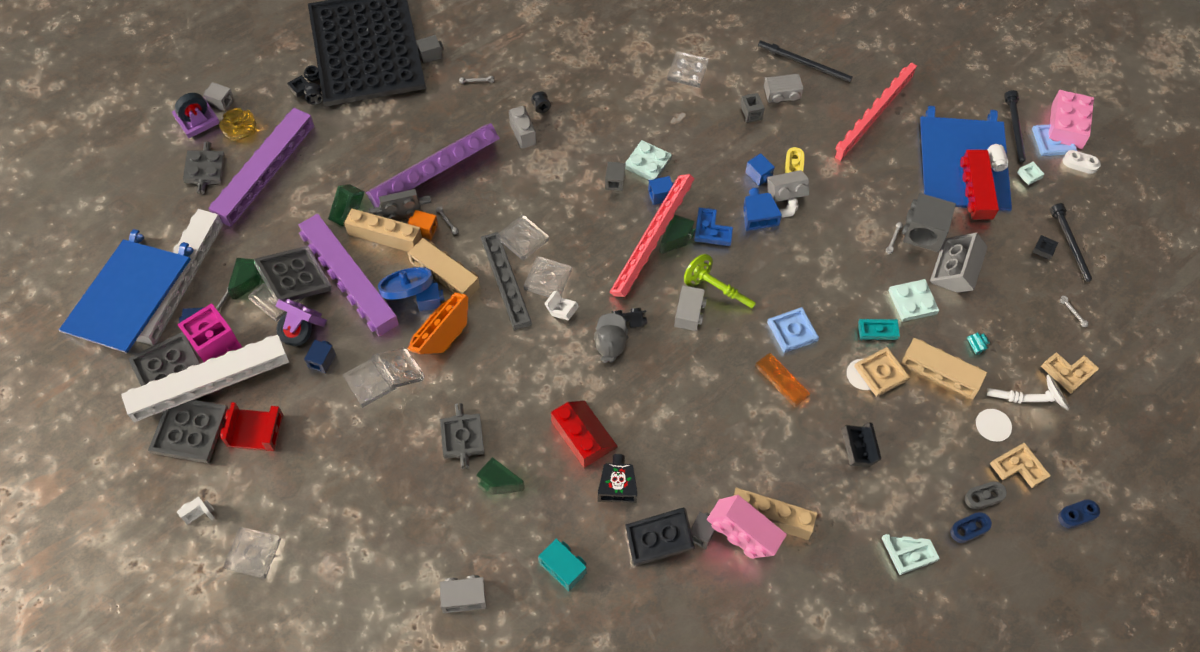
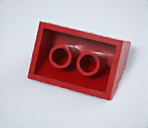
[551,400,618,468]

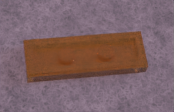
[755,353,810,407]

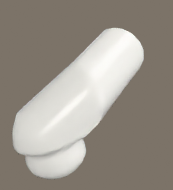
[779,198,799,218]

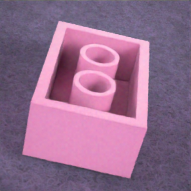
[1048,90,1094,149]
[707,495,787,559]

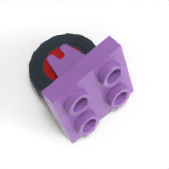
[172,93,220,139]
[276,299,327,346]

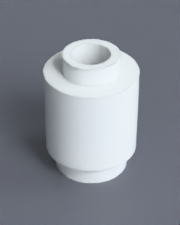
[987,144,1008,172]

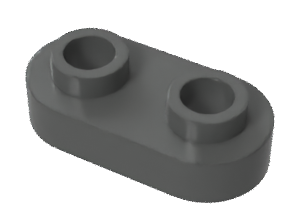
[965,481,1007,510]

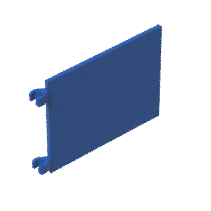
[920,106,1012,211]
[59,229,194,353]

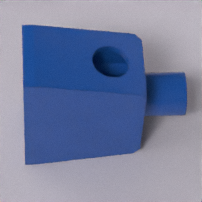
[743,188,782,231]

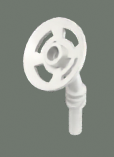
[986,374,1070,410]

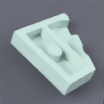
[882,534,940,575]

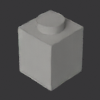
[203,82,235,112]

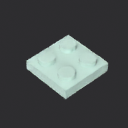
[625,140,672,180]
[888,279,939,322]

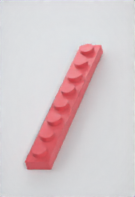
[835,63,917,161]
[610,174,695,297]

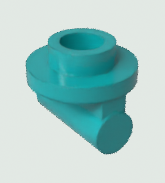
[967,332,990,355]

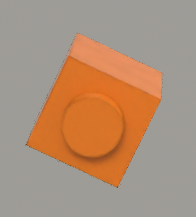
[408,210,438,240]

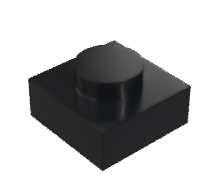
[287,75,309,98]
[1033,235,1059,260]

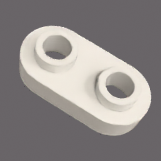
[1063,150,1101,174]

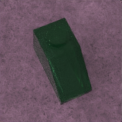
[328,184,365,226]
[660,215,696,253]
[227,258,262,300]
[476,457,525,495]

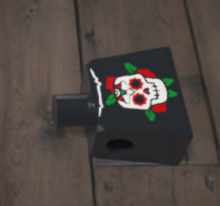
[598,454,638,503]

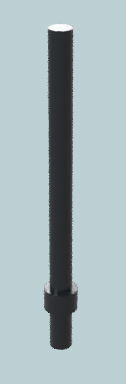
[758,40,853,83]

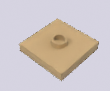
[854,347,910,397]

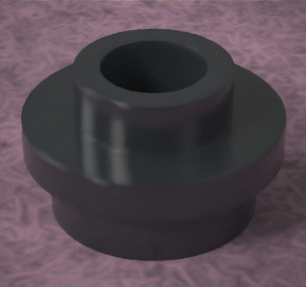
[304,65,319,82]

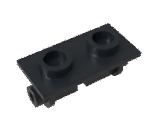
[611,308,647,328]

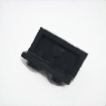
[841,422,881,467]

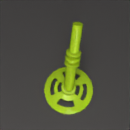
[684,254,756,308]

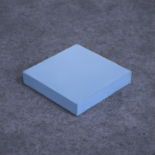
[1032,124,1077,156]
[767,307,819,353]

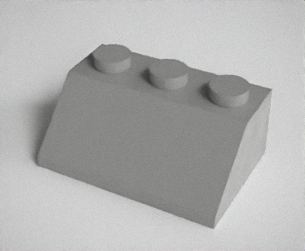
[930,233,988,293]

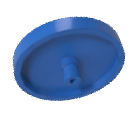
[378,267,433,299]

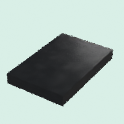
[625,507,695,566]

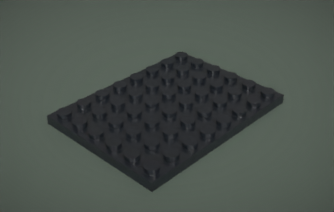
[308,0,426,107]

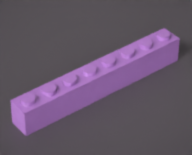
[208,107,314,227]
[365,123,500,208]
[298,213,399,337]

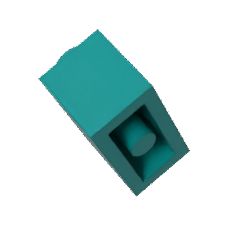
[538,539,587,591]

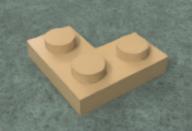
[1041,352,1099,394]
[990,443,1050,488]

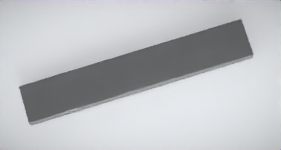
[481,232,532,330]

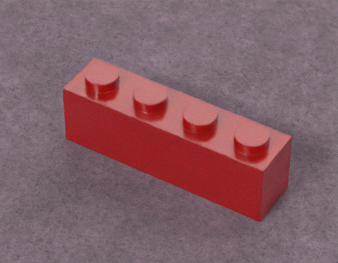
[960,150,999,220]

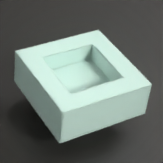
[1017,162,1044,185]

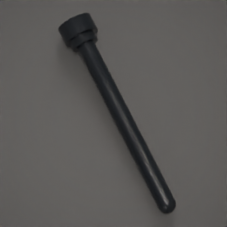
[1004,90,1026,163]
[1050,203,1092,282]

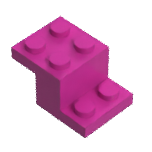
[177,303,243,362]

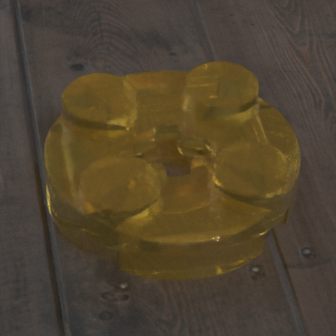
[219,108,256,141]

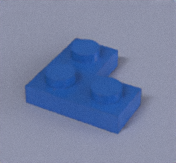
[694,207,733,246]

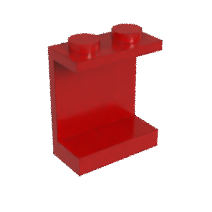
[220,402,283,451]

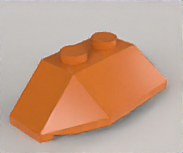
[407,293,468,354]

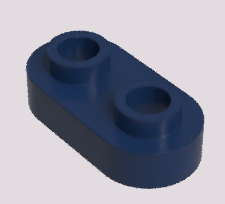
[1058,499,1100,529]
[950,512,992,543]

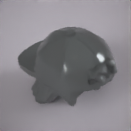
[594,313,629,363]

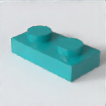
[858,319,900,340]

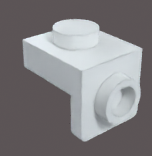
[545,291,579,321]
[177,496,215,525]

